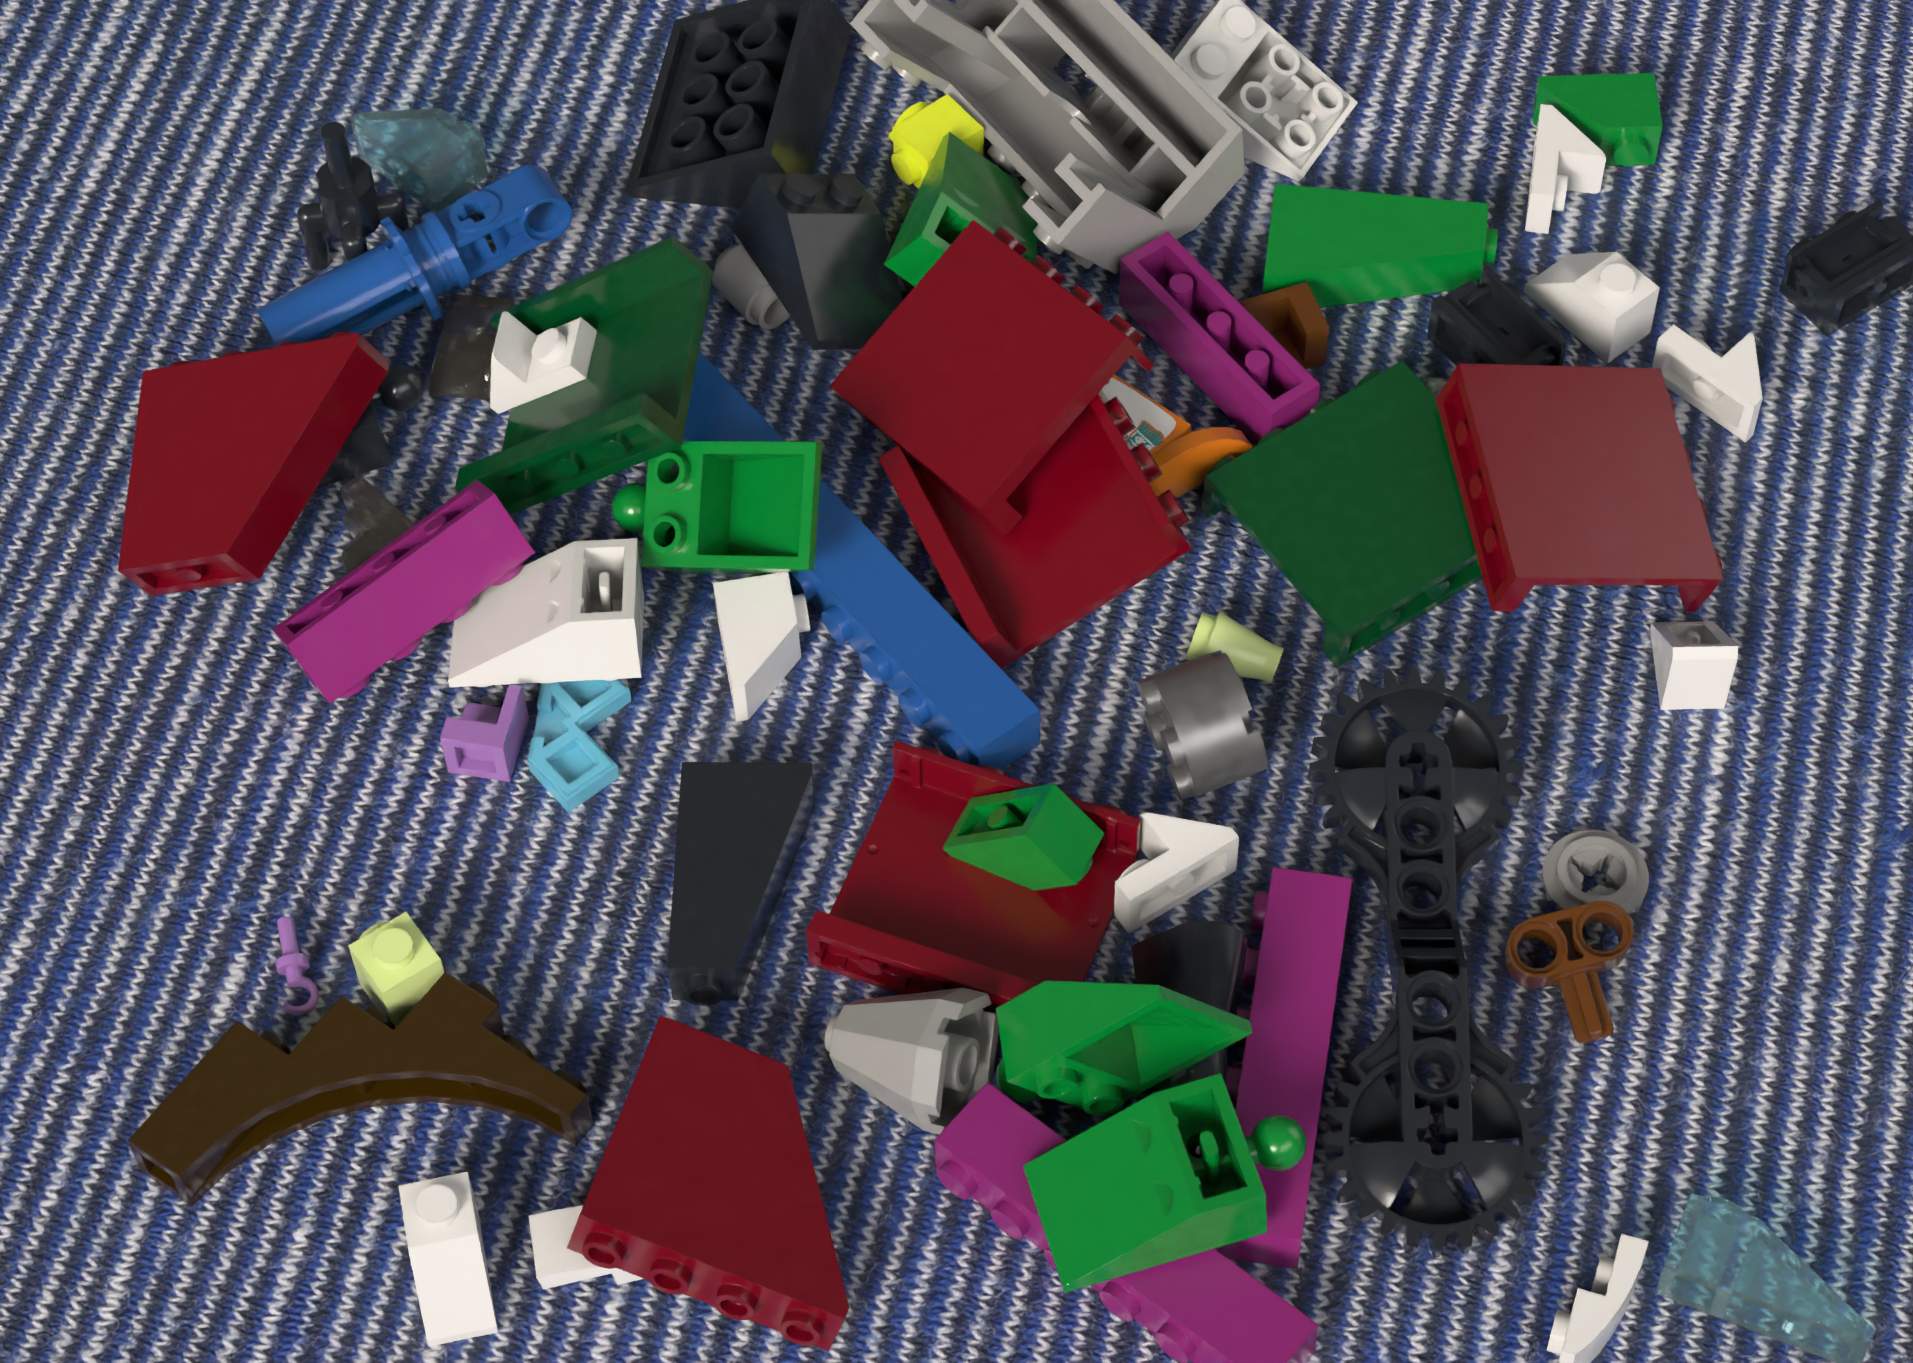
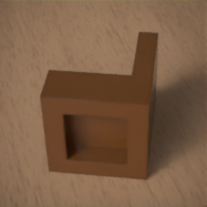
[1240,282,1329,370]

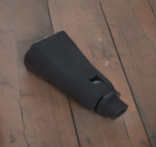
[1131,920,1249,1158]

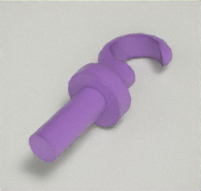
[275,917,319,1016]

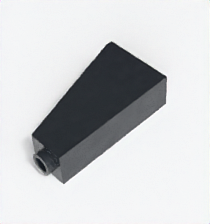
[667,762,815,1006]

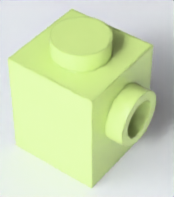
[348,912,444,1027]

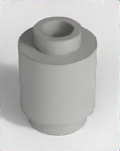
[712,244,790,329]

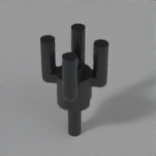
[297,122,410,270]

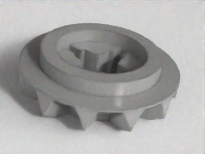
[1541,830,1649,928]

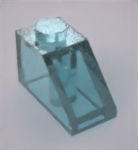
[350,108,488,213]

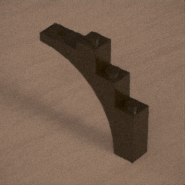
[127,971,594,1207]

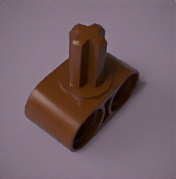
[1503,901,1634,1044]

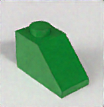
[1532,73,1663,167]
[942,783,1104,891]

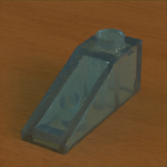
[1655,1193,1875,1363]

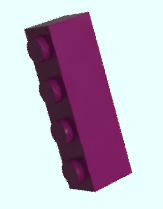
[1119,232,1320,446]
[272,480,535,704]

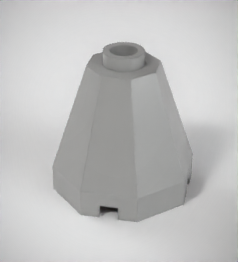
[825,988,999,1134]

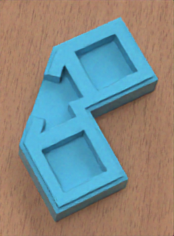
[528,679,631,813]

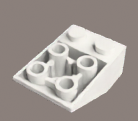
[1170,0,1358,182]
[448,538,644,687]

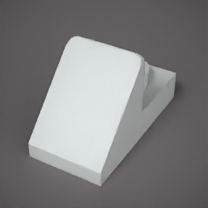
[1525,104,1606,234]
[490,311,597,414]
[1652,324,1763,443]
[1114,813,1239,933]

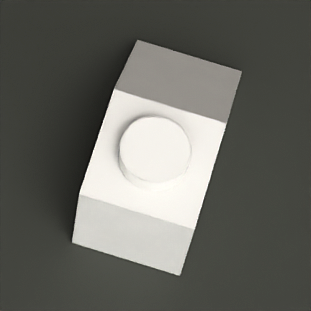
[1524,252,1660,363]
[713,572,810,722]
[398,1172,498,1347]

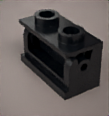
[1779,200,1913,337]
[1427,266,1567,367]

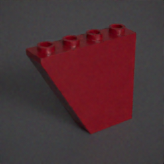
[118,332,389,596]
[567,1015,849,1351]

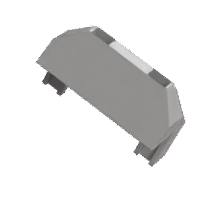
[850,0,1245,274]

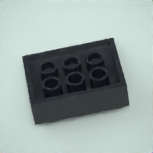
[625,0,851,209]

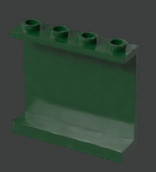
[455,236,713,515]
[1201,360,1483,668]

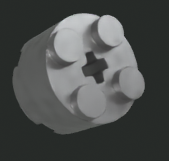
[1137,650,1268,801]

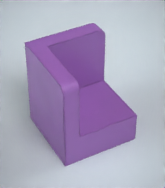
[440,684,529,782]

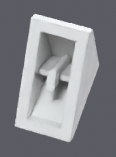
[1651,621,1738,710]

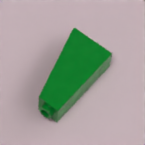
[1263,184,1498,308]

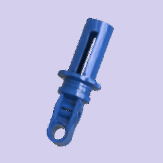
[256,165,572,346]

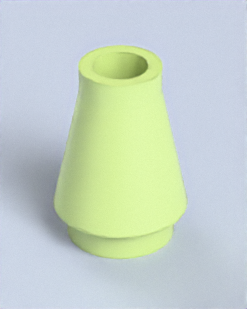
[1185,611,1284,684]

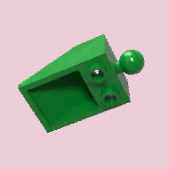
[884,132,1038,287]
[612,441,822,575]
[996,981,1252,1115]
[1023,1073,1306,1293]

